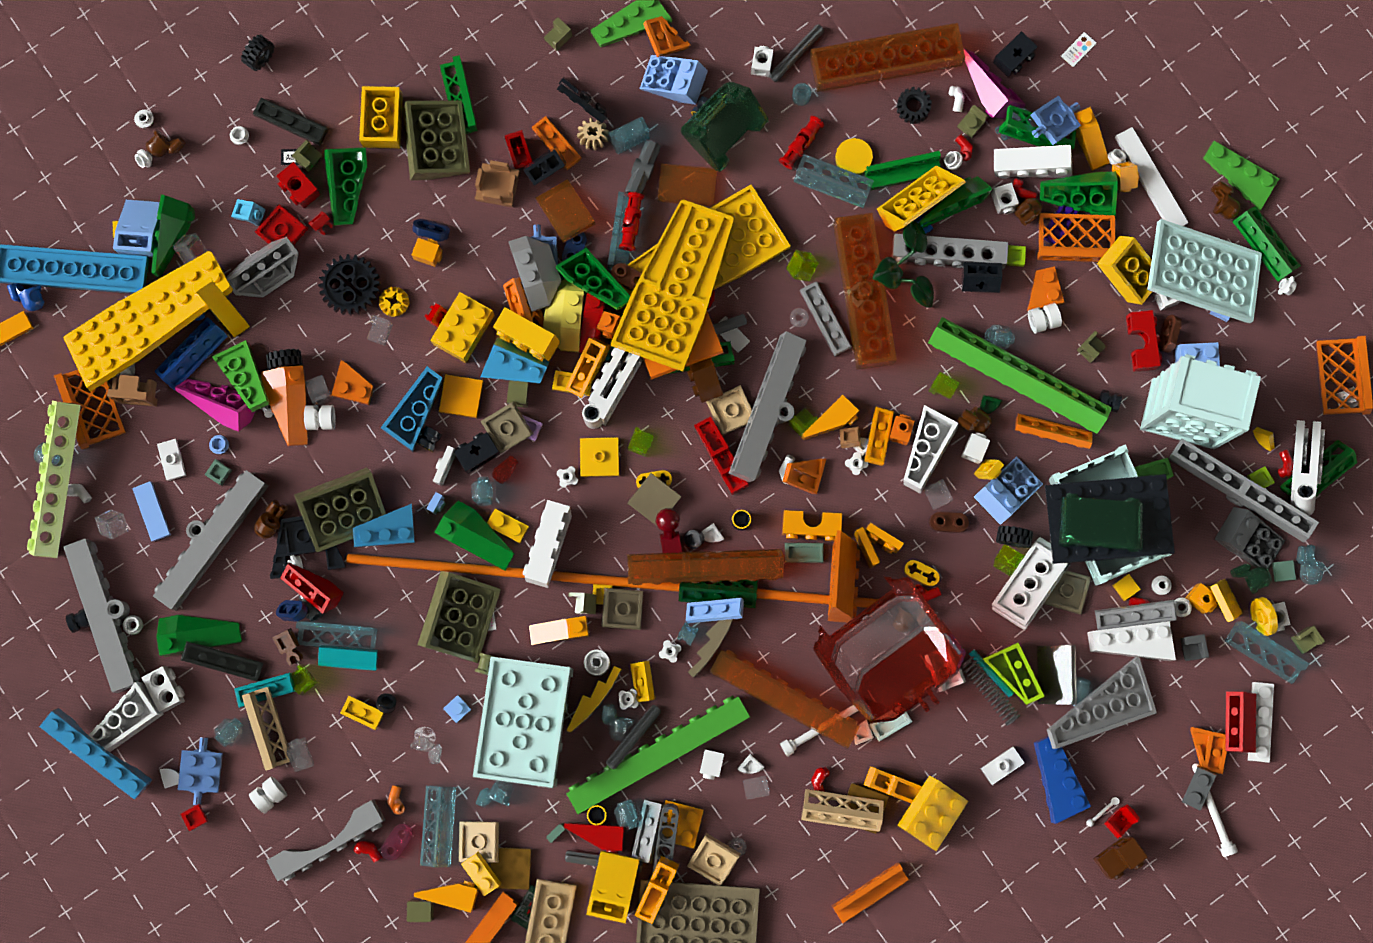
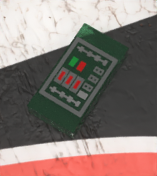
[511,884,536,929]

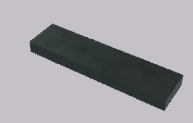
[253,98,328,146]
[181,641,263,682]

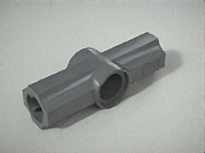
[625,140,661,194]

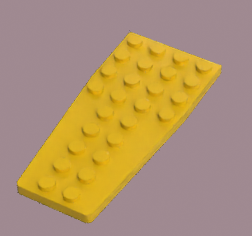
[617,185,791,296]
[611,200,734,371]
[63,251,233,392]

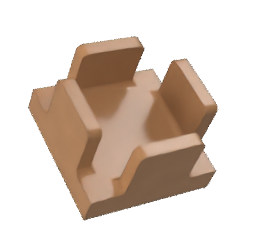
[475,160,520,207]
[107,375,158,407]

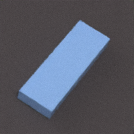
[132,481,171,542]
[686,598,744,623]

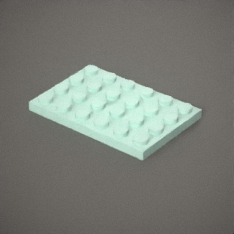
[1147,219,1262,323]

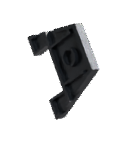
[557,76,607,123]
[270,516,346,579]

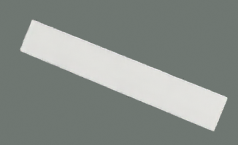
[1115,127,1188,226]

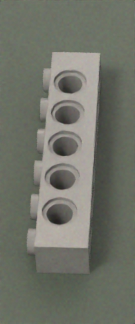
[892,234,1008,269]

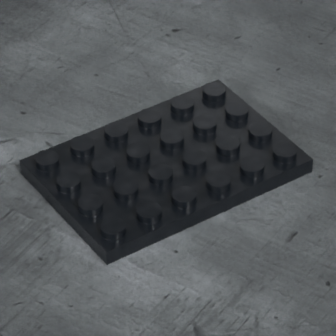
[1045,474,1175,564]

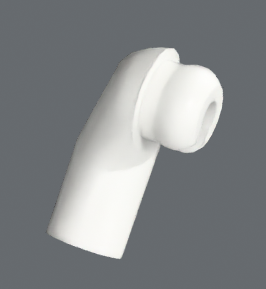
[949,86,965,112]
[779,455,795,484]
[67,484,92,503]

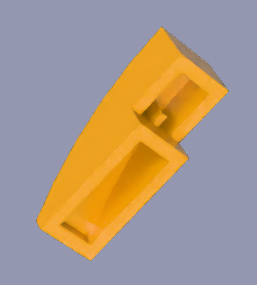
[864,766,922,803]
[634,856,679,924]

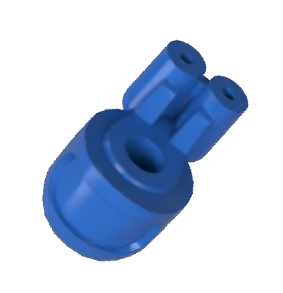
[7,283,45,311]

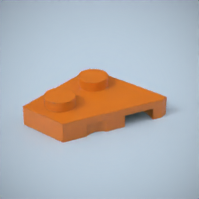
[643,16,690,58]
[1027,266,1064,311]
[331,360,374,405]
[782,458,826,494]
[1190,727,1227,774]

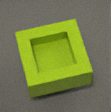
[1007,245,1026,267]
[1247,466,1275,488]

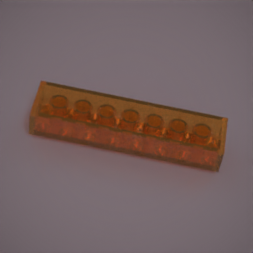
[810,23,965,92]
[833,213,897,370]

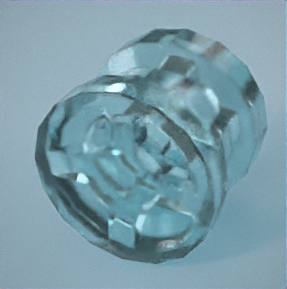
[792,83,811,106]
[677,622,699,646]

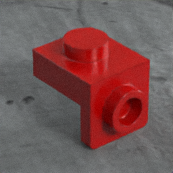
[1104,804,1140,839]

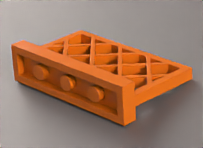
[1037,213,1115,262]
[1316,336,1373,415]
[54,370,126,449]

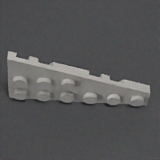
[1047,657,1157,749]

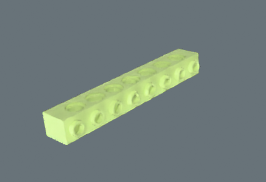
[27,401,81,558]

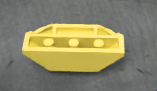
[543,279,586,352]

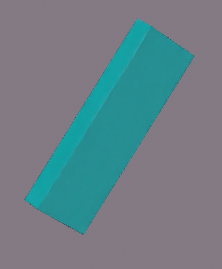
[318,645,378,671]
[234,673,296,707]

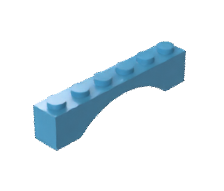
[39,708,152,799]

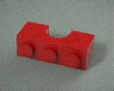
[1126,310,1162,372]

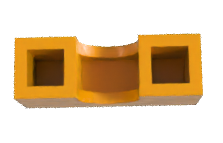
[782,510,842,541]

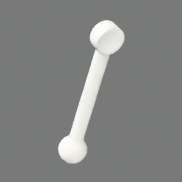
[1087,797,1119,827]

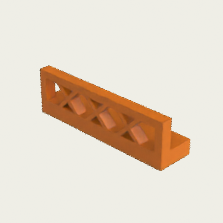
[503,277,544,328]
[831,863,909,923]
[465,891,519,943]

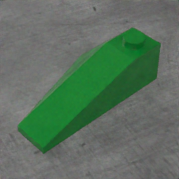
[324,148,367,225]
[1040,172,1118,216]
[152,195,195,278]

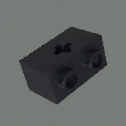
[993,31,1038,78]
[524,146,566,186]
[962,262,1002,293]
[454,432,501,474]

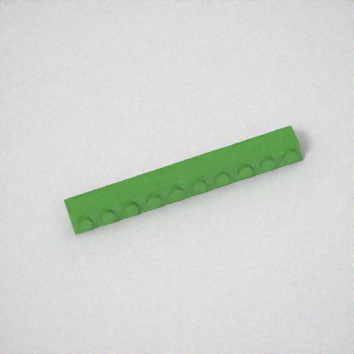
[928,317,1112,434]
[566,695,750,814]

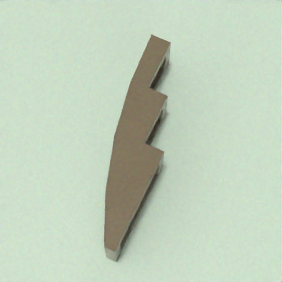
[688,619,733,678]

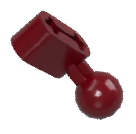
[655,508,684,570]

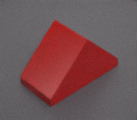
[504,130,532,169]

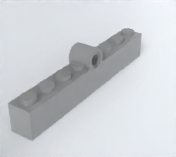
[729,331,806,482]
[1168,439,1319,542]
[153,470,269,611]
[64,538,140,693]

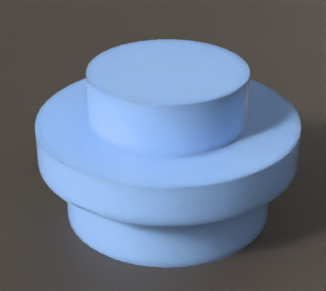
[209,435,229,454]

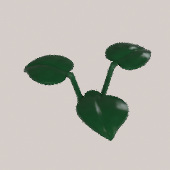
[872,221,934,308]

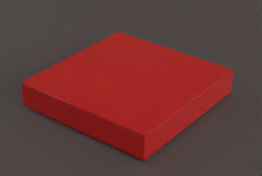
[255,204,308,245]

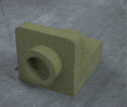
[957,105,988,138]

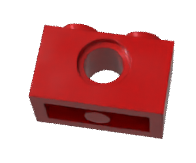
[276,162,321,209]

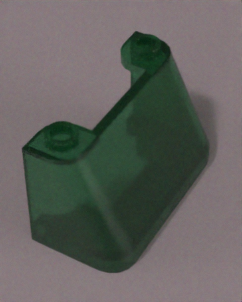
[681,82,769,172]
[1058,494,1143,552]

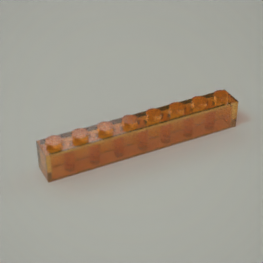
[627,549,784,585]
[710,650,860,749]

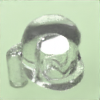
[410,727,442,764]

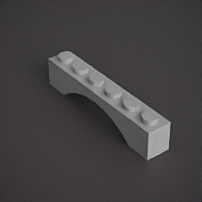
[266,800,385,882]

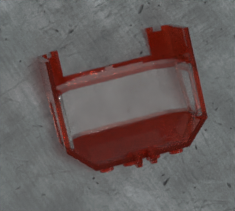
[813,577,966,723]

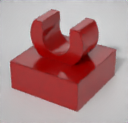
[308,211,333,235]
[425,303,448,328]
[180,804,209,831]

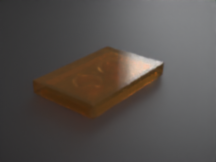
[658,164,717,207]
[536,179,596,243]

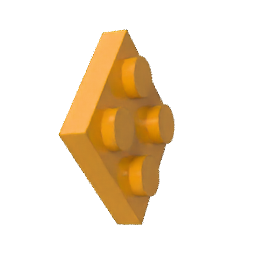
[865,523,904,554]
[657,800,704,849]

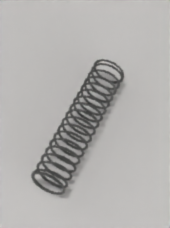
[960,656,1020,726]

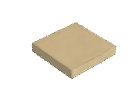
[706,385,752,436]
[459,821,499,863]
[687,833,740,885]

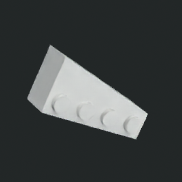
[994,145,1073,179]
[904,405,958,494]
[523,500,572,588]
[1087,621,1176,661]
[89,682,164,752]

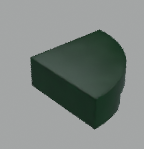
[979,395,1002,414]

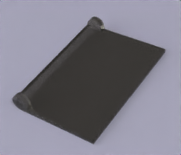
[1037,645,1077,704]

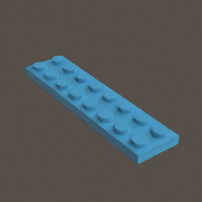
[0,244,149,294]

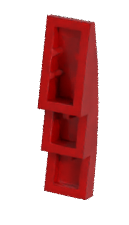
[694,416,749,495]

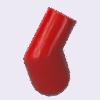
[955,134,973,161]
[1012,178,1037,199]
[912,584,941,602]
[354,841,383,863]

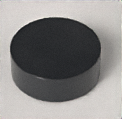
[684,529,704,549]
[376,693,397,713]

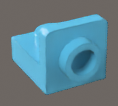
[231,199,265,226]

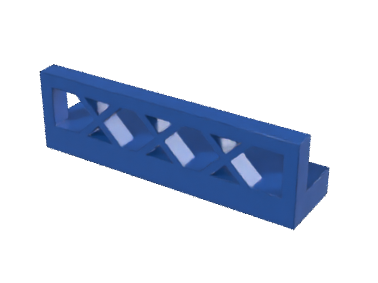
[154,317,228,391]

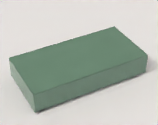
[785,543,824,563]

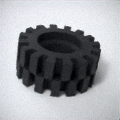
[241,34,275,71]
[896,87,932,124]
[266,349,303,370]
[996,526,1033,548]

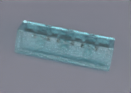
[794,154,874,208]
[608,192,630,270]
[296,621,377,650]
[1224,621,1309,684]
[420,786,456,867]

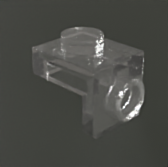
[287,738,314,772]

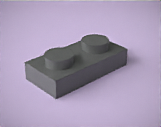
[1182,766,1217,811]

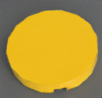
[835,138,873,176]
[1250,597,1278,636]

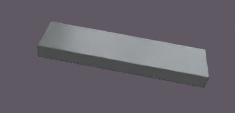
[800,281,852,357]
[1095,600,1177,630]

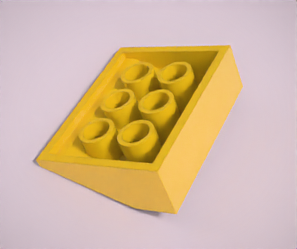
[877,166,966,231]

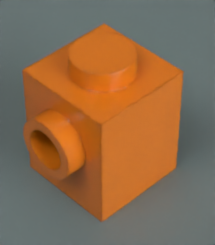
[597,311,621,340]
[889,414,915,446]

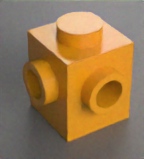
[1112,162,1140,192]
[411,238,443,267]
[1185,583,1218,614]

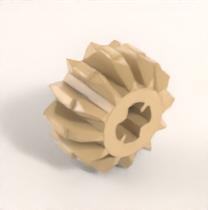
[577,118,609,151]

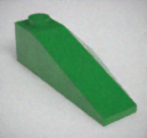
[918,176,992,228]
[556,248,630,310]
[434,501,515,571]
[156,615,242,657]

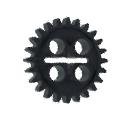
[318,254,381,316]

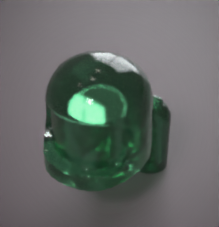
[1230,564,1272,594]

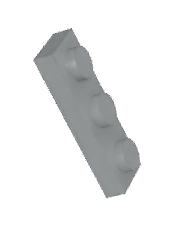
[631,800,665,863]

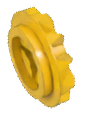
[379,287,409,317]

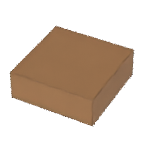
[840,427,861,449]

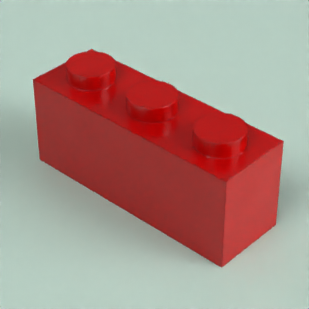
[1225,692,1256,753]

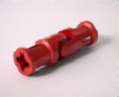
[779,116,825,170]
[619,192,644,251]

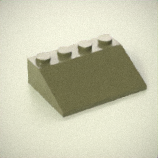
[402,101,470,180]
[294,467,386,552]
[418,571,501,663]

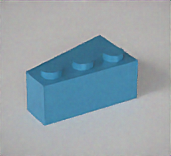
[480,337,549,383]
[353,504,414,547]

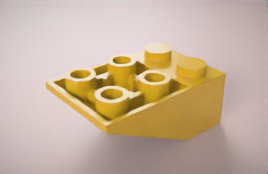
[586,851,640,923]

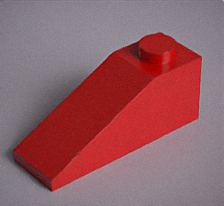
[579,293,606,353]
[280,563,344,614]
[564,823,624,854]

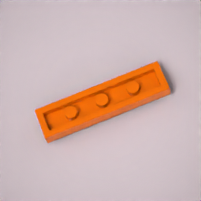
[1015,414,1092,449]

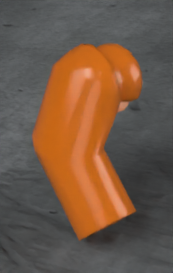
[387,785,405,815]

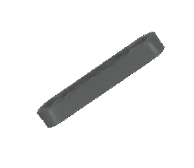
[653,803,679,873]

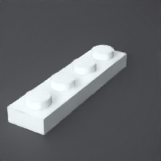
[1248,682,1274,763]

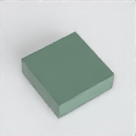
[205,459,232,486]
[1272,560,1296,582]
[546,823,566,843]

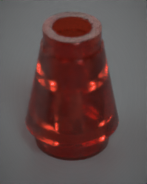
[491,456,518,484]

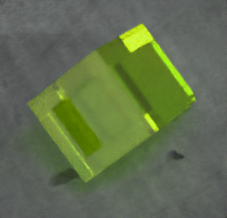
[786,250,819,281]
[929,372,960,399]
[788,408,818,437]
[628,427,654,457]
[993,545,1025,576]
[292,664,318,695]

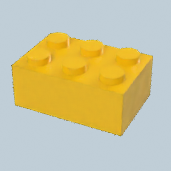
[359,86,403,148]
[1097,236,1152,305]
[430,292,495,363]
[493,307,560,361]
[898,776,968,851]

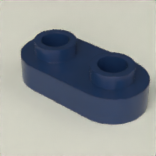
[412,219,450,242]
[562,230,587,261]
[276,600,308,622]

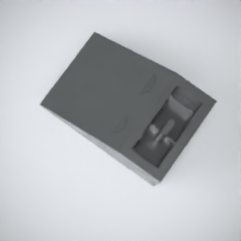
[1215,507,1285,573]

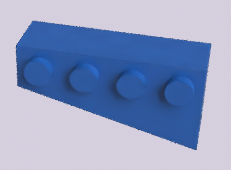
[1034,736,1091,824]

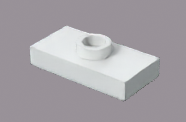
[157,439,187,481]
[433,446,456,486]
[980,747,1024,785]

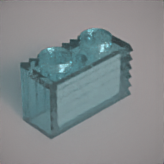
[609,116,650,154]

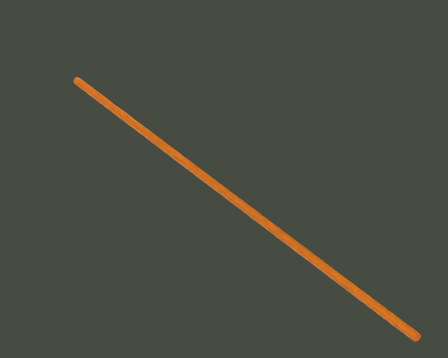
[347,553,886,609]

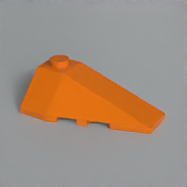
[260,366,308,446]

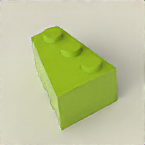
[983,642,1045,705]

